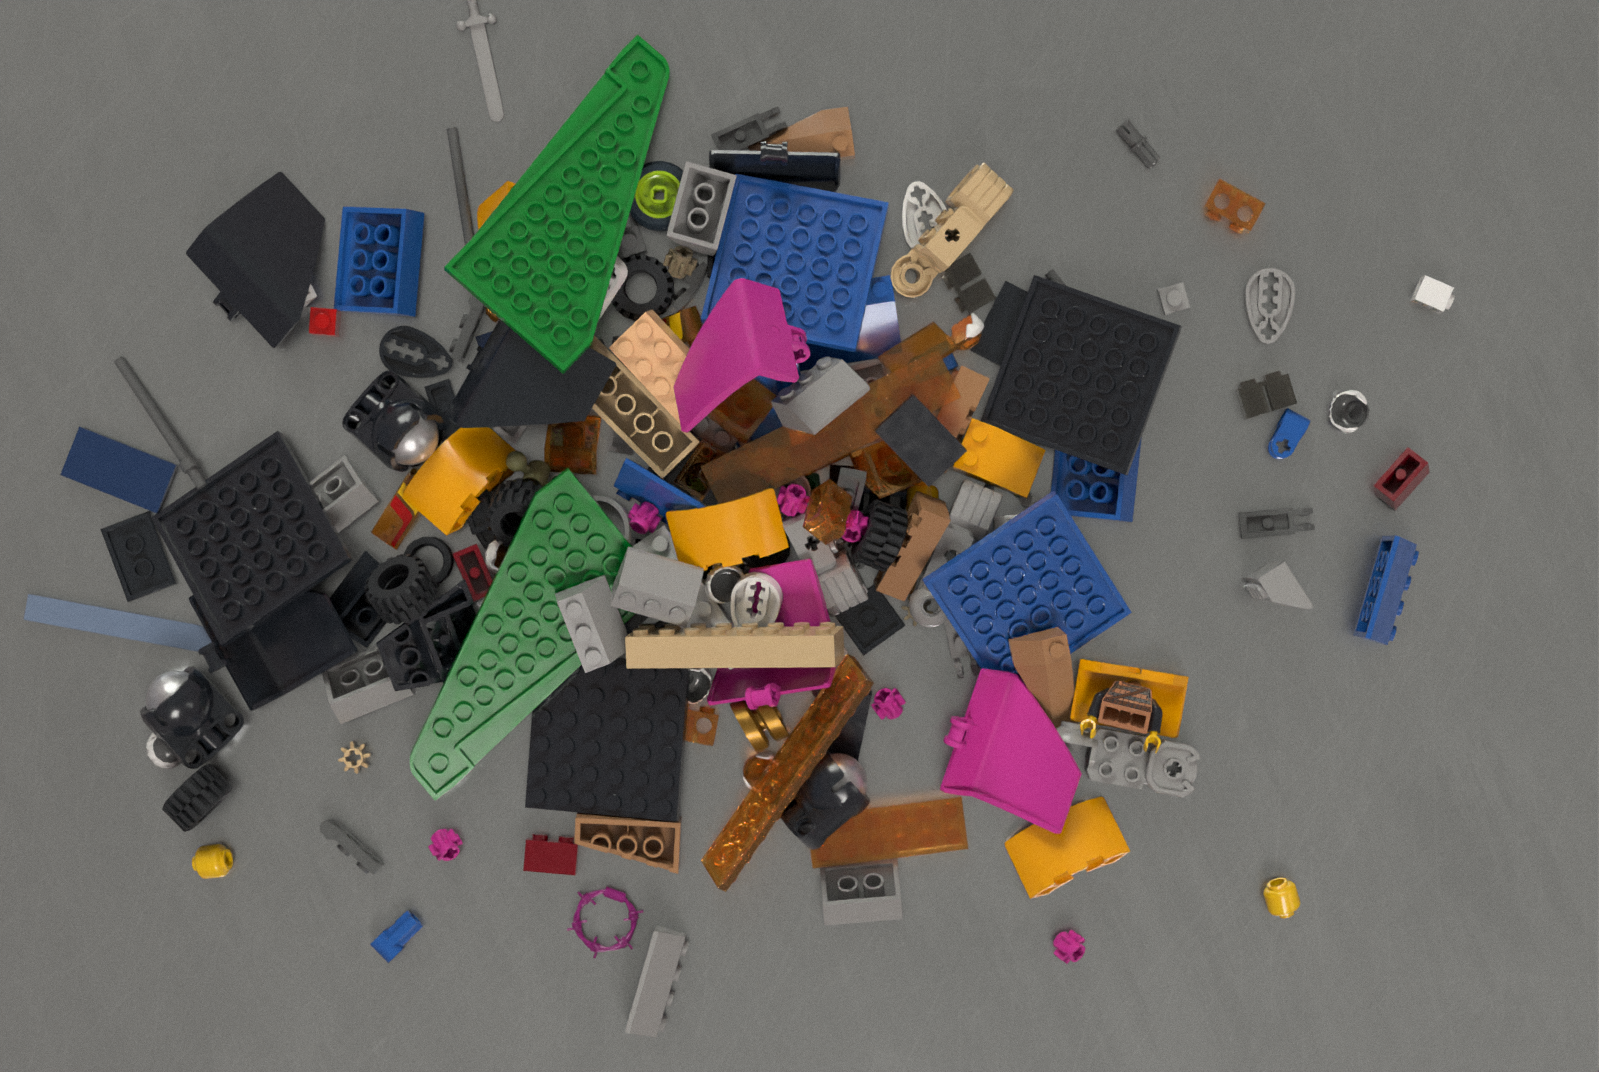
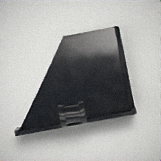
[707,141,841,278]
[186,172,325,348]
[445,319,616,428]
[188,590,358,711]

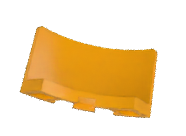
[403,427,516,536]
[666,488,789,570]
[1070,659,1189,738]
[1005,796,1130,899]

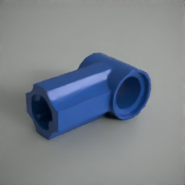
[370,910,423,963]

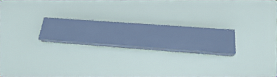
[24,594,212,652]

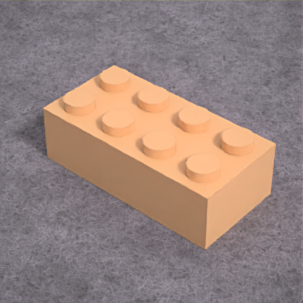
[609,310,689,424]

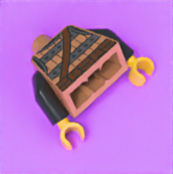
[1080,680,1163,754]

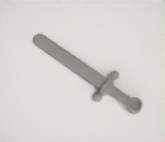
[456,0,504,122]

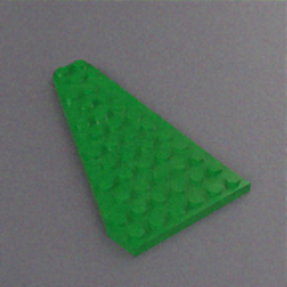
[444,34,670,374]
[409,468,636,801]

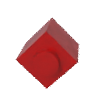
[309,307,341,337]

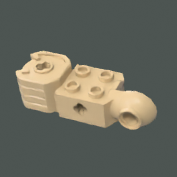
[891,163,1014,298]

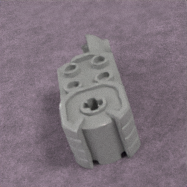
[769,470,868,617]
[909,479,1003,628]
[1056,721,1201,797]

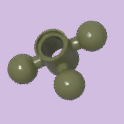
[506,451,551,487]

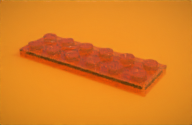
[810,796,968,869]

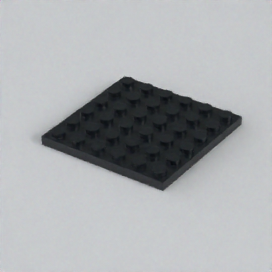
[981,275,1182,475]
[151,431,353,647]
[525,658,690,822]

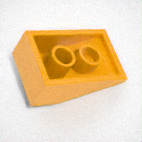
[953,418,1046,499]

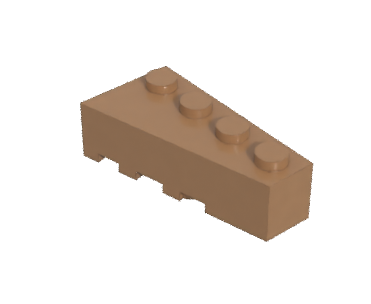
[937,365,990,474]
[874,491,951,602]
[574,812,682,874]

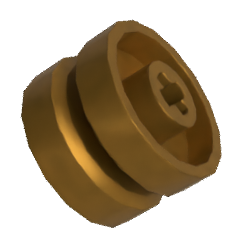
[729,700,789,754]

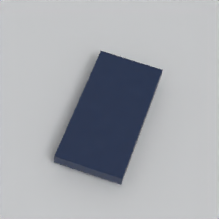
[60,427,178,513]

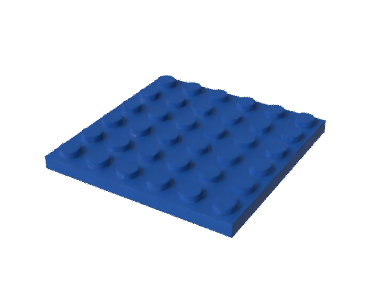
[701,174,889,352]
[922,491,1132,684]

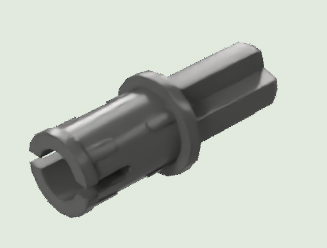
[1116,119,1160,168]

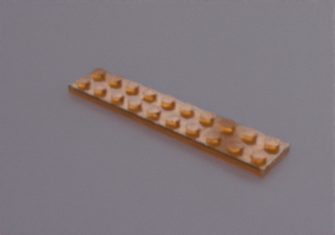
[701,350,961,504]
[701,654,874,892]

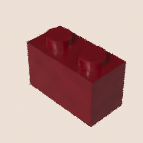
[1374,447,1430,511]
[452,543,493,603]
[523,834,580,876]

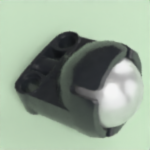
[342,370,445,472]
[140,666,244,769]
[770,748,870,850]

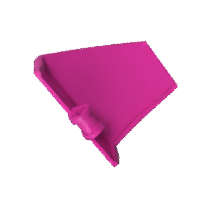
[673,278,810,433]
[707,559,837,710]
[940,668,1082,834]

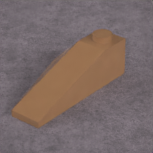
[748,107,855,161]
[1008,627,1078,728]

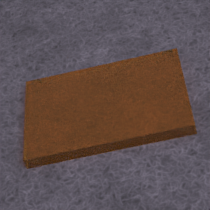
[878,321,959,385]

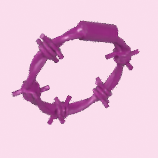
[567,887,644,958]

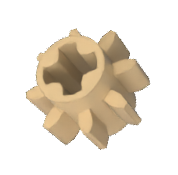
[338,741,372,774]

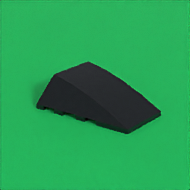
[376,579,476,691]

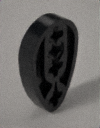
[379,326,454,379]

